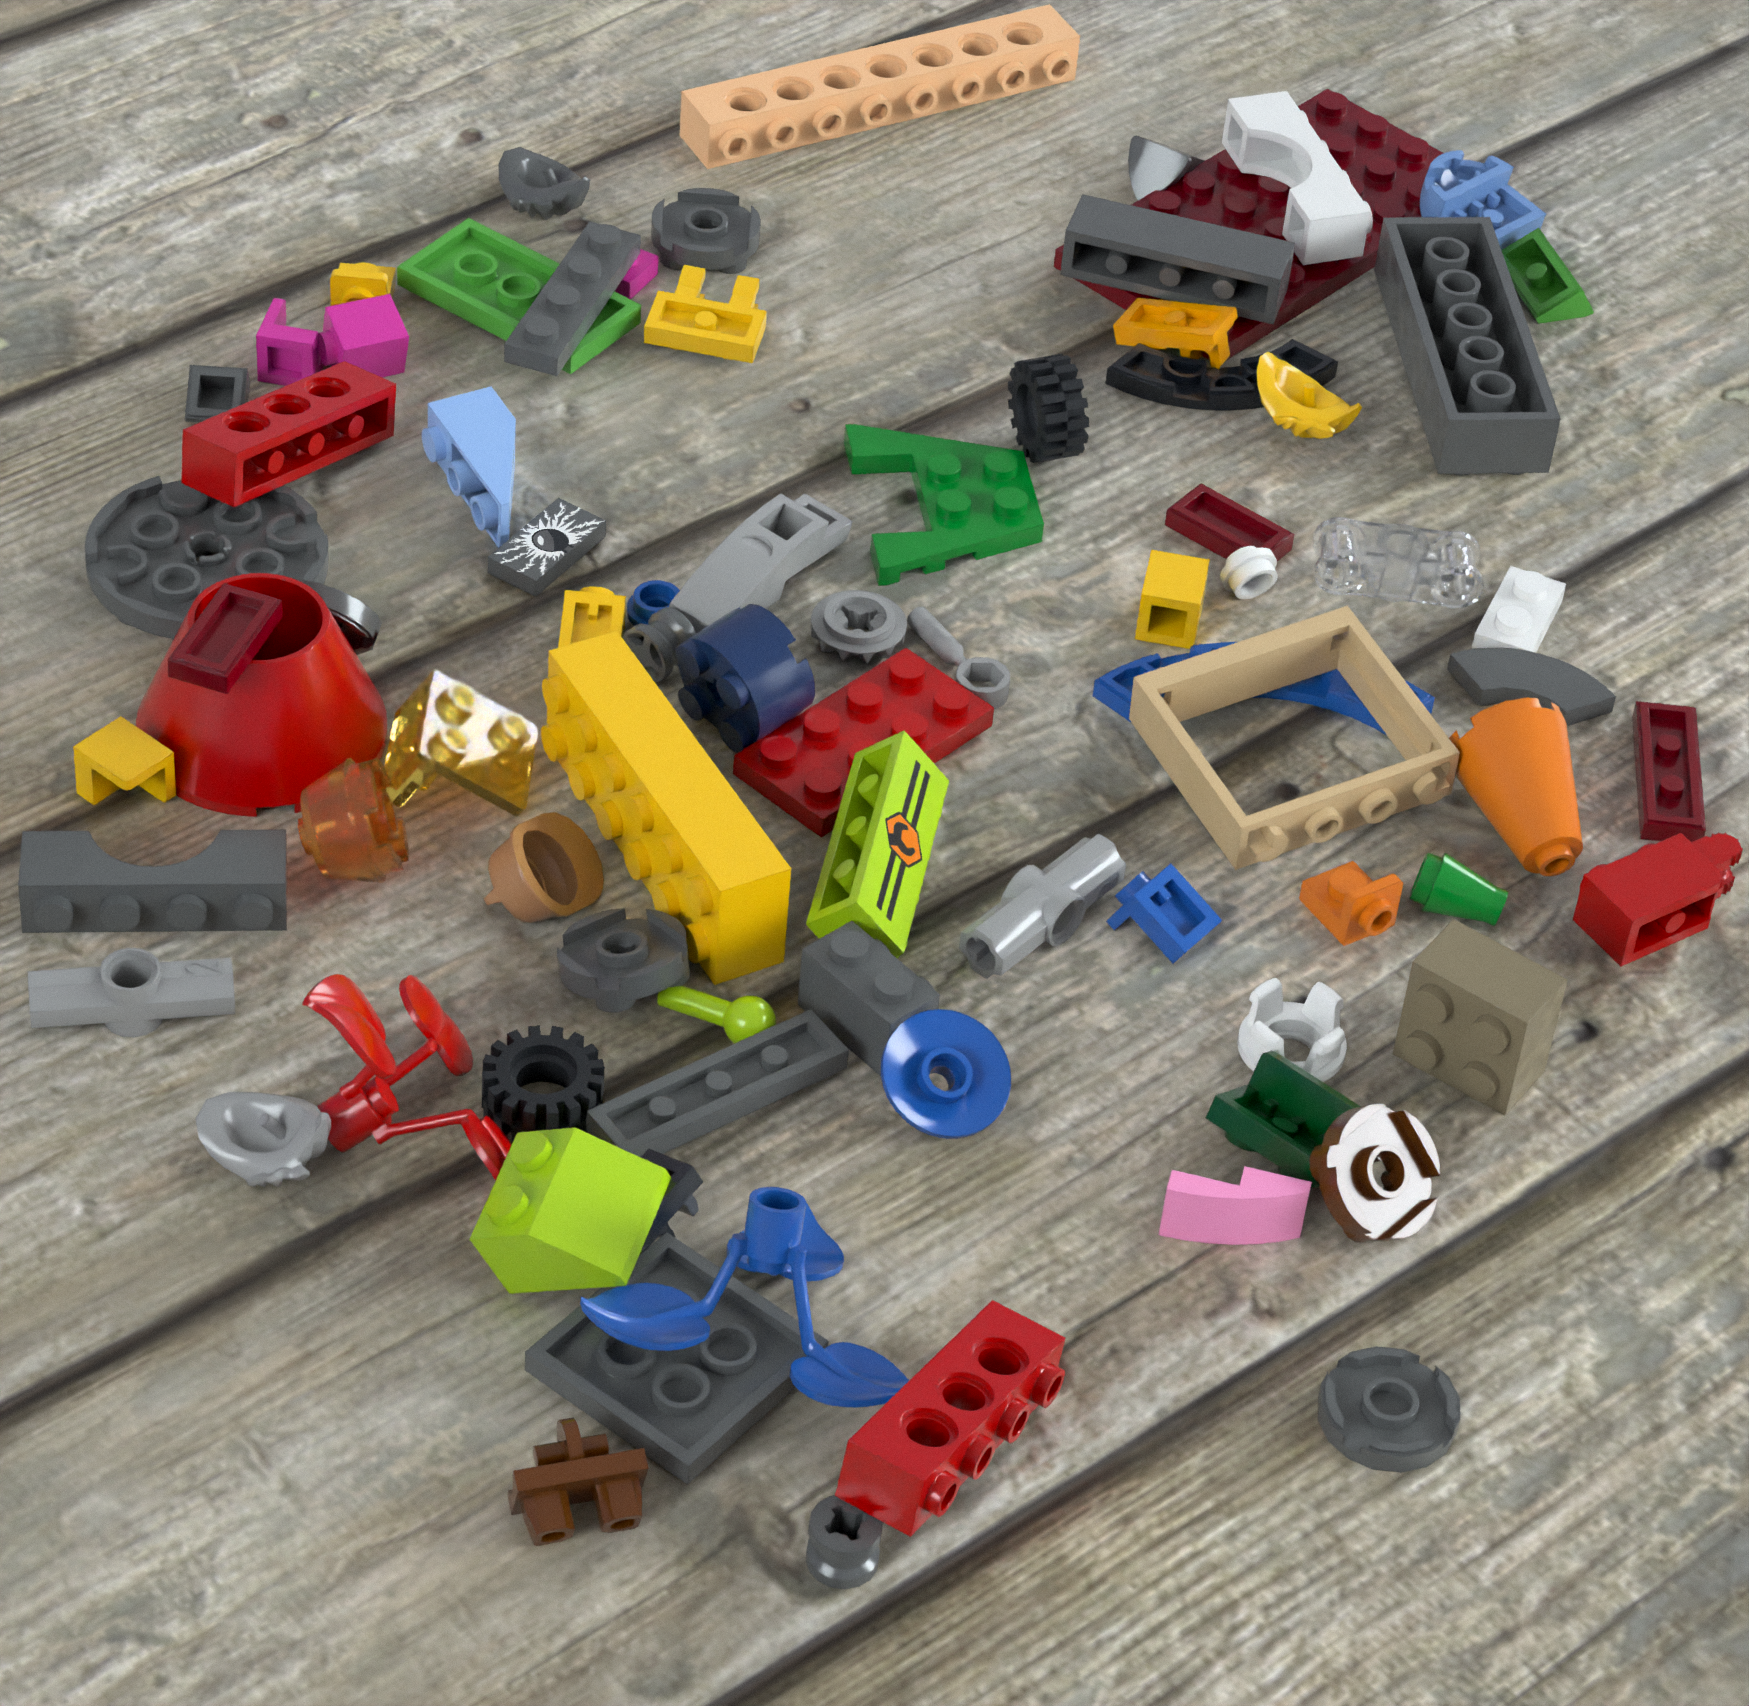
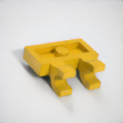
[644,265,767,363]

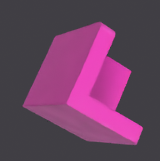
[256,298,324,386]

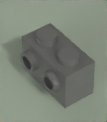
[798,921,940,1076]

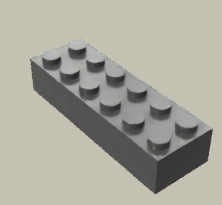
[1374,217,1561,476]

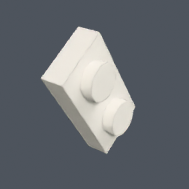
[1472,566,1566,653]

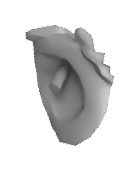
[195,1092,331,1188]

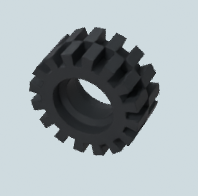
[1008,354,1089,463]
[482,1025,605,1144]

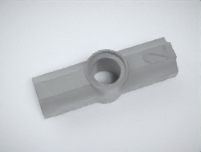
[959,834,1126,979]
[28,948,235,1038]

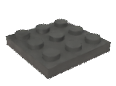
[525,1232,829,1485]

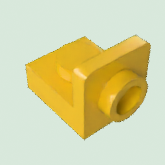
[330,262,396,306]
[558,586,626,648]

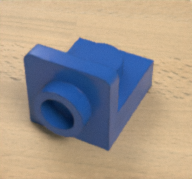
[1106,863,1222,964]

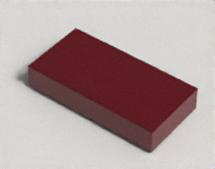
[1165,483,1295,561]
[167,583,283,694]

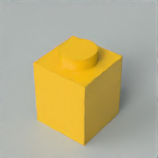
[1135,549,1210,649]

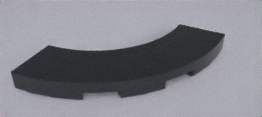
[1105,339,1338,411]

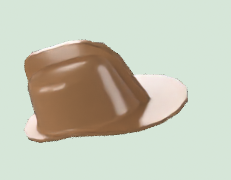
[484,812,604,923]

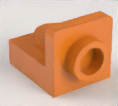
[1299,861,1403,946]

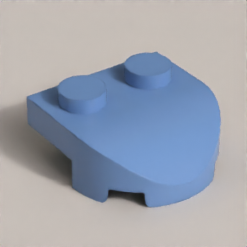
[1420,150,1546,250]

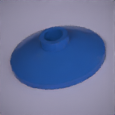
[880,1009,1011,1139]

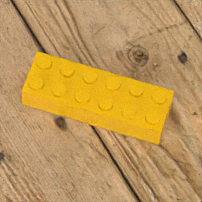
[541,631,791,985]

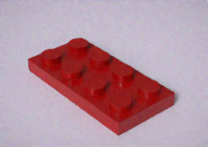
[733,648,994,838]

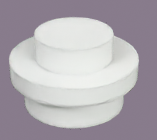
[1220,546,1278,599]

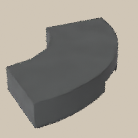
[1447,648,1616,726]

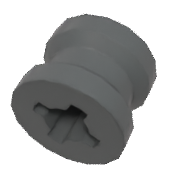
[622,607,696,683]
[806,1495,883,1590]

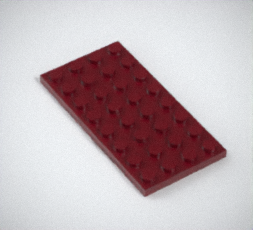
[1053,89,1444,361]

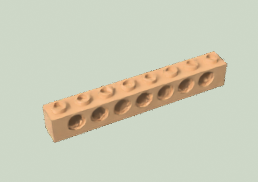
[679,4,1080,169]

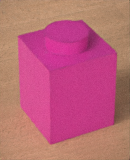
[318,294,409,377]

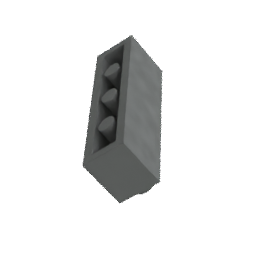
[1060,194,1295,325]

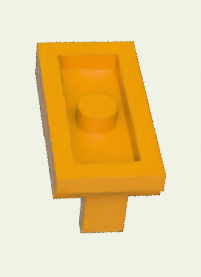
[1113,298,1238,369]

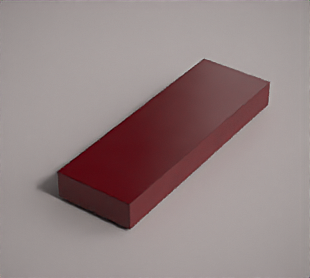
[1632,701,1706,842]

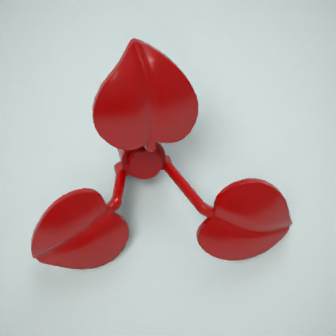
[302,974,512,1181]

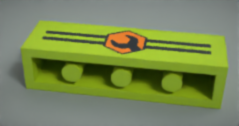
[806,730,949,958]

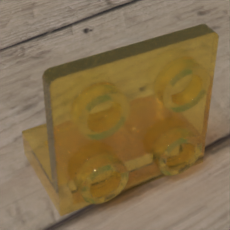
[379,669,538,816]

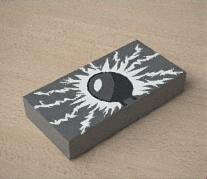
[488,498,606,597]

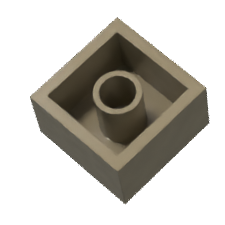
[1393,919,1568,1115]

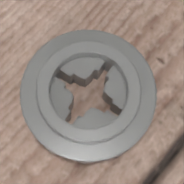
[811,590,907,664]

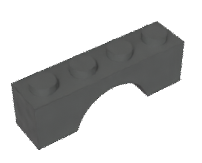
[18,829,288,933]

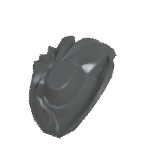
[498,147,590,220]

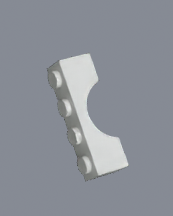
[1222,91,1373,265]

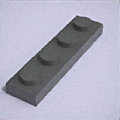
[504,221,641,376]
[586,1009,849,1157]

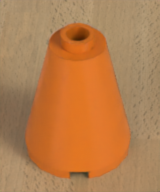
[1449,697,1583,876]

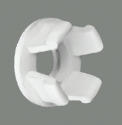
[1237,978,1347,1082]

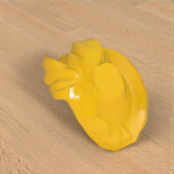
[1257,351,1362,439]

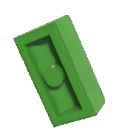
[1502,227,1594,324]

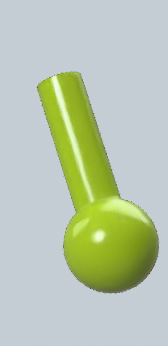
[657,985,776,1044]

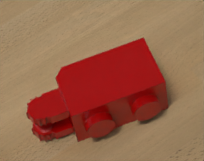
[1573,832,1743,967]

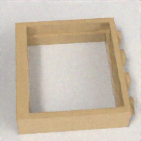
[1129,605,1460,870]

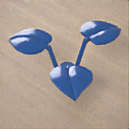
[580,1187,909,1408]

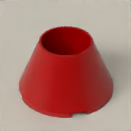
[136,573,387,817]

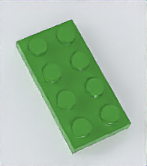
[397,218,641,374]

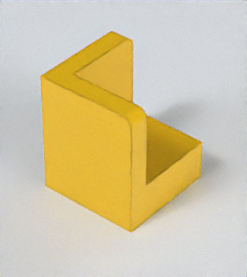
[73,716,176,805]

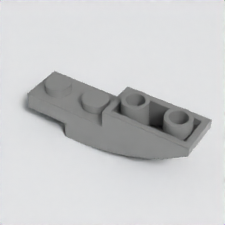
[669,493,853,633]

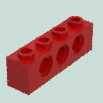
[181,361,396,507]
[835,1300,1066,1537]

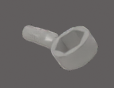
[907,606,1010,709]

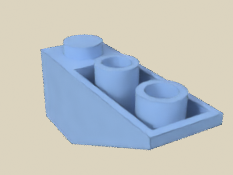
[422,386,516,548]

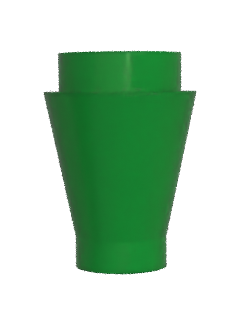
[1409,852,1509,926]

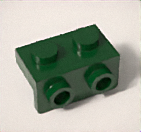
[1205,1050,1361,1188]

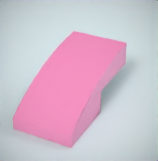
[1159,1166,1312,1245]

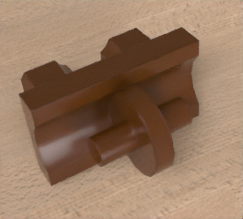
[507,1417,649,1546]

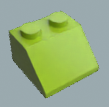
[469,1127,671,1294]

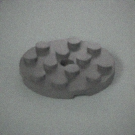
[85,476,329,640]

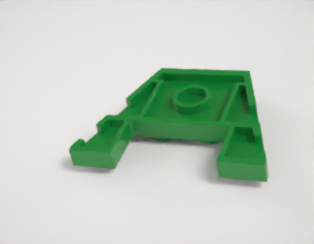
[844,424,1044,586]

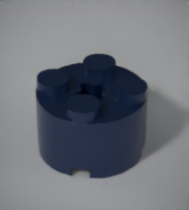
[675,604,815,753]

